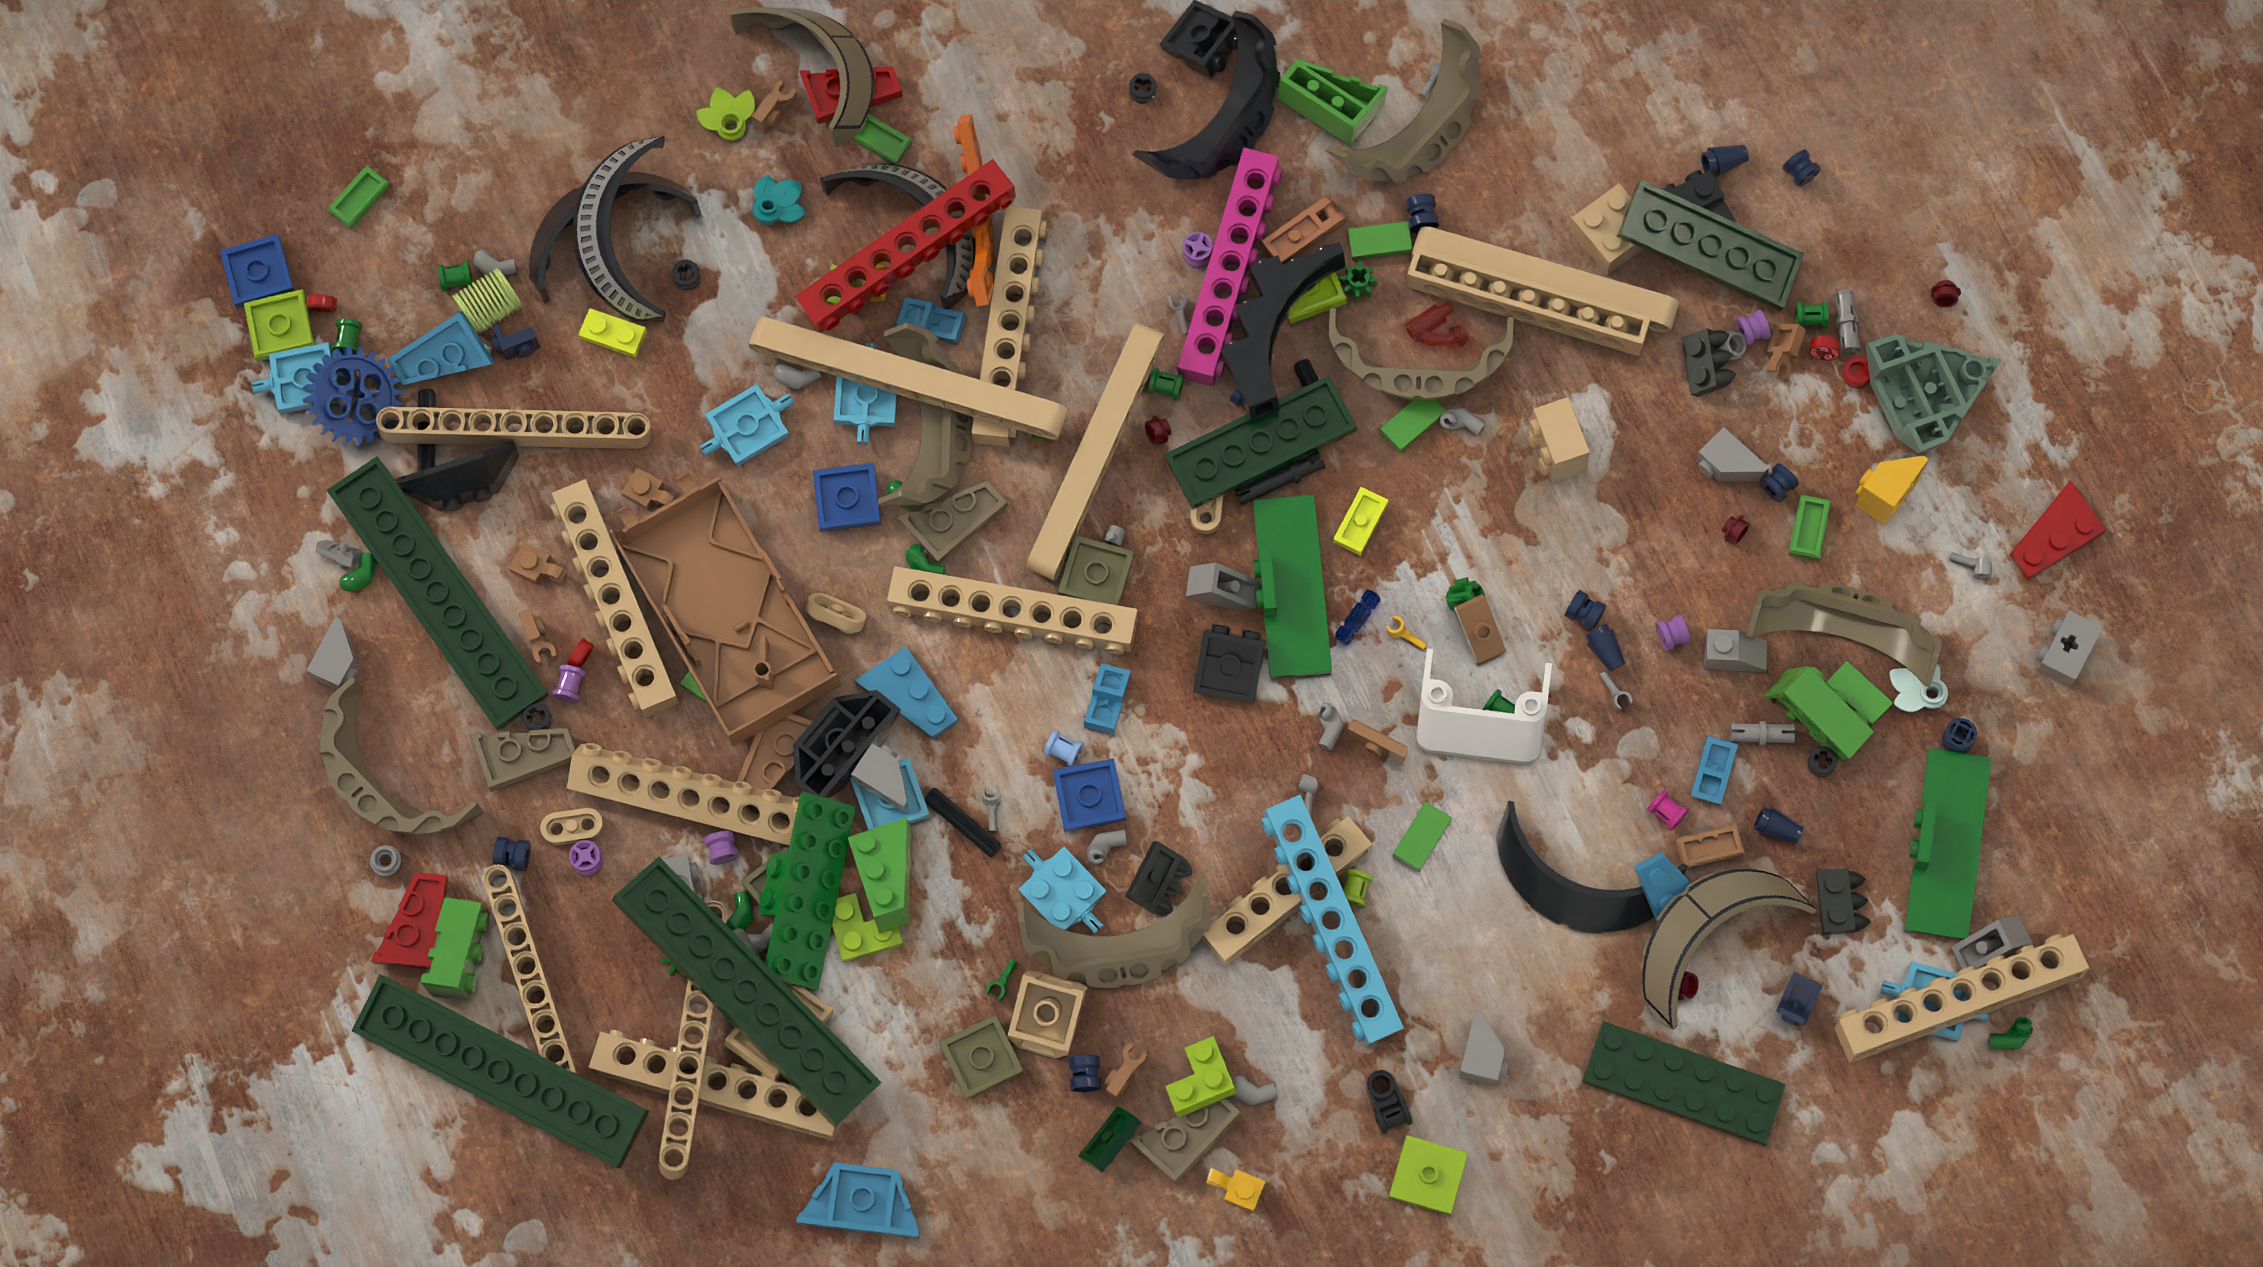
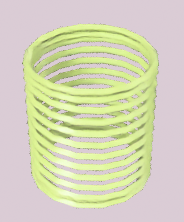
[452,268,522,335]

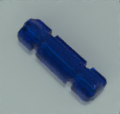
[1335,589,1380,645]

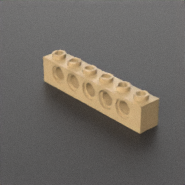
[1201,816,1372,968]

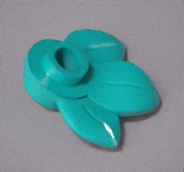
[752,175,806,225]

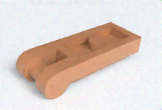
[1261,196,1347,265]

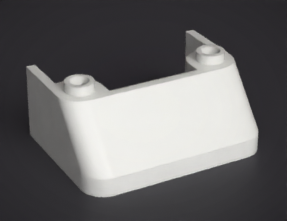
[1416,648,1552,765]

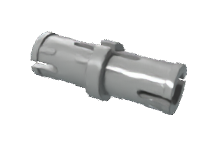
[1834,290,1861,354]
[1730,721,1795,746]

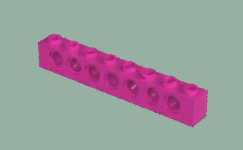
[1178,148,1283,386]

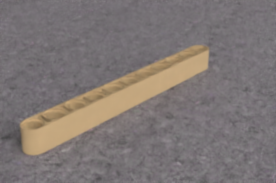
[748,317,1068,440]

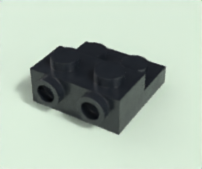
[1159,0,1238,78]
[1662,170,1737,223]
[1193,624,1267,703]

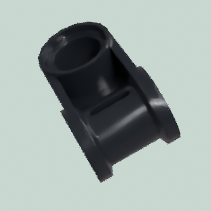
[1366,1070,1413,1135]

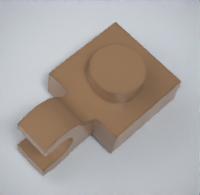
[752,80,797,134]
[1766,324,1806,379]
[621,468,675,511]
[509,543,567,585]
[518,609,558,666]
[1104,1043,1147,1102]

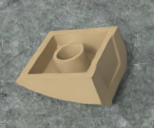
[1007,970,1088,1059]

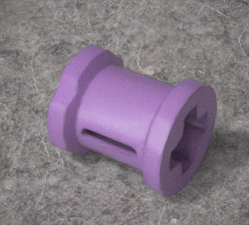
[552,665,587,703]

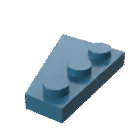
[386,311,495,385]
[855,646,959,740]
[1633,852,1691,923]

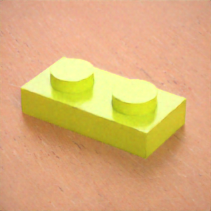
[578,308,647,358]
[1333,487,1388,556]

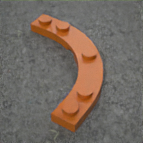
[954,114,995,306]

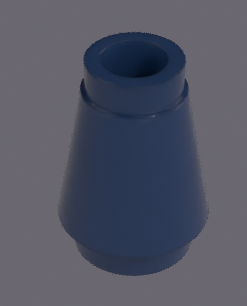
[1701,144,1749,177]
[1585,624,1626,672]
[1754,807,1803,844]

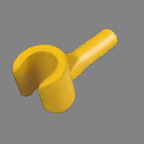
[1386,616,1427,650]

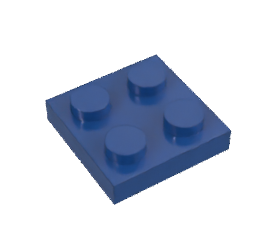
[220,234,295,309]
[813,463,881,532]
[1053,758,1126,833]

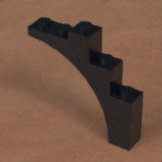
[1221,242,1346,421]

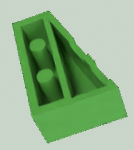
[1277,59,1388,146]
[1763,666,1874,760]
[848,818,913,934]
[420,897,490,1001]

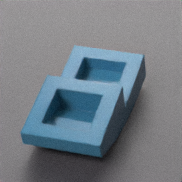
[896,297,967,344]
[1084,663,1131,735]
[1691,736,1738,805]

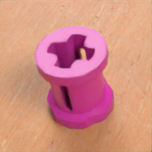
[1647,790,1689,831]

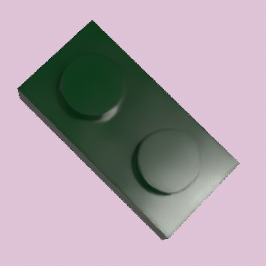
[1078,1106,1142,1172]

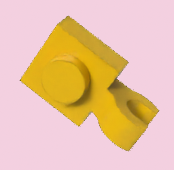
[1206,1169,1266,1212]

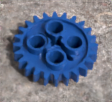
[303,346,403,446]

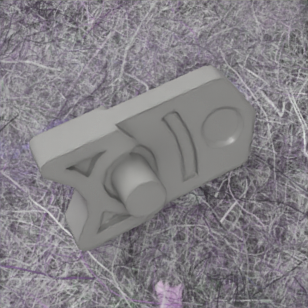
[316,540,362,568]

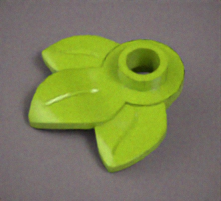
[696,87,755,141]

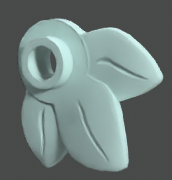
[1889,664,1948,712]

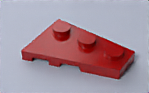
[799,66,903,124]
[2010,480,2106,581]
[371,872,448,969]

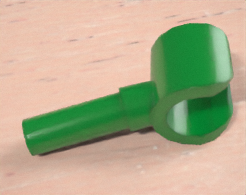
[986,959,1017,1000]

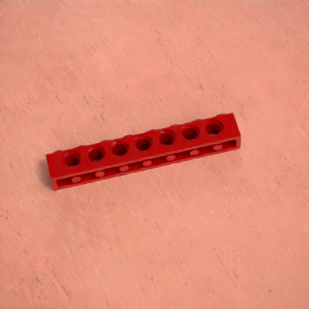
[794,159,1016,333]

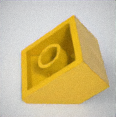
[1855,456,1928,526]

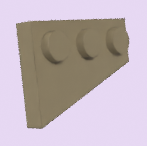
[897,481,1008,564]
[470,728,576,792]
[1129,1098,1242,1185]

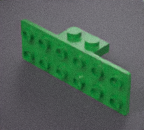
[1253,495,1332,678]
[1905,748,1991,940]
[759,792,855,990]

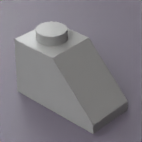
[1696,427,1769,482]
[1186,562,1259,611]
[306,617,359,690]
[1704,629,1767,672]
[851,743,909,814]
[1951,915,2033,970]
[1459,1010,1509,1086]

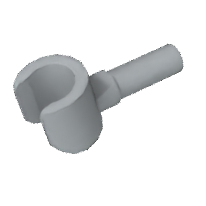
[1419,63,1440,99]
[1165,291,1189,335]
[1103,525,1126,547]
[1950,552,1992,579]
[1600,671,1632,711]
[1298,774,1318,817]
[982,786,1001,832]

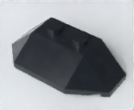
[396,441,519,512]
[793,690,901,799]

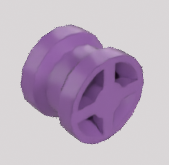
[1183,232,1213,269]
[1736,310,1771,346]
[1655,614,1691,652]
[704,830,740,865]
[569,840,604,876]

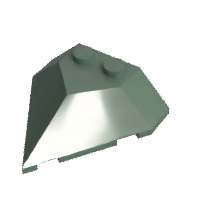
[1866,334,2002,453]

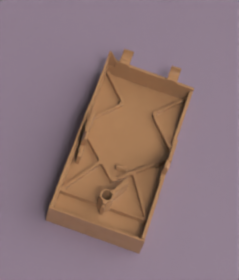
[609,471,842,747]

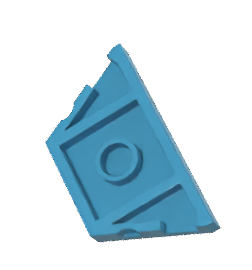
[796,1162,920,1239]

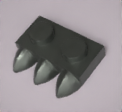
[1682,328,1736,397]
[1125,841,1192,914]
[1815,868,1871,935]

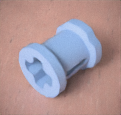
[1043,730,1084,767]

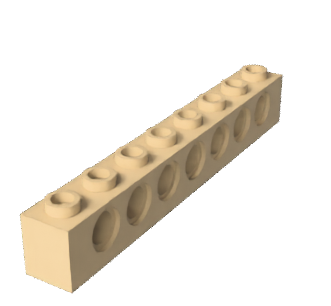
[972,206,1048,447]
[1406,247,1651,357]
[550,479,680,718]
[887,566,1138,655]
[567,743,799,846]
[1834,934,2089,1063]
[589,1030,841,1142]

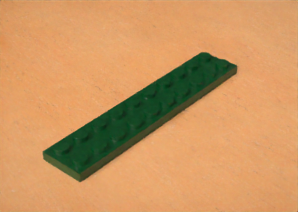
[327,456,549,731]
[612,856,881,1128]
[351,974,650,1169]

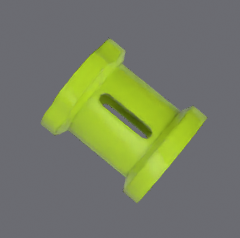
[1343,869,1373,908]

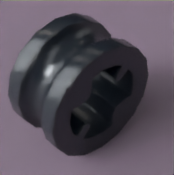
[1129,73,1156,103]
[672,260,701,290]
[522,703,552,731]
[1807,746,1837,777]

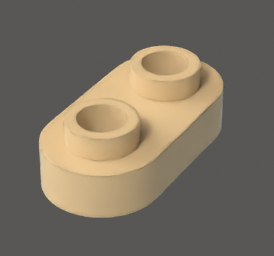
[1190,495,1224,534]
[805,593,866,634]
[540,808,604,846]

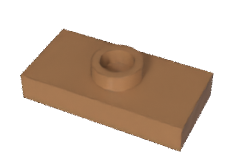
[1454,594,1506,664]
[1347,719,1408,765]
[1675,824,1745,870]

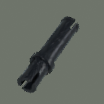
[1234,450,1326,506]

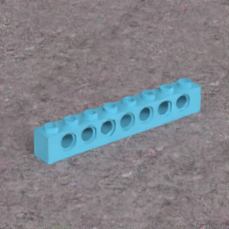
[1261,794,1404,1045]

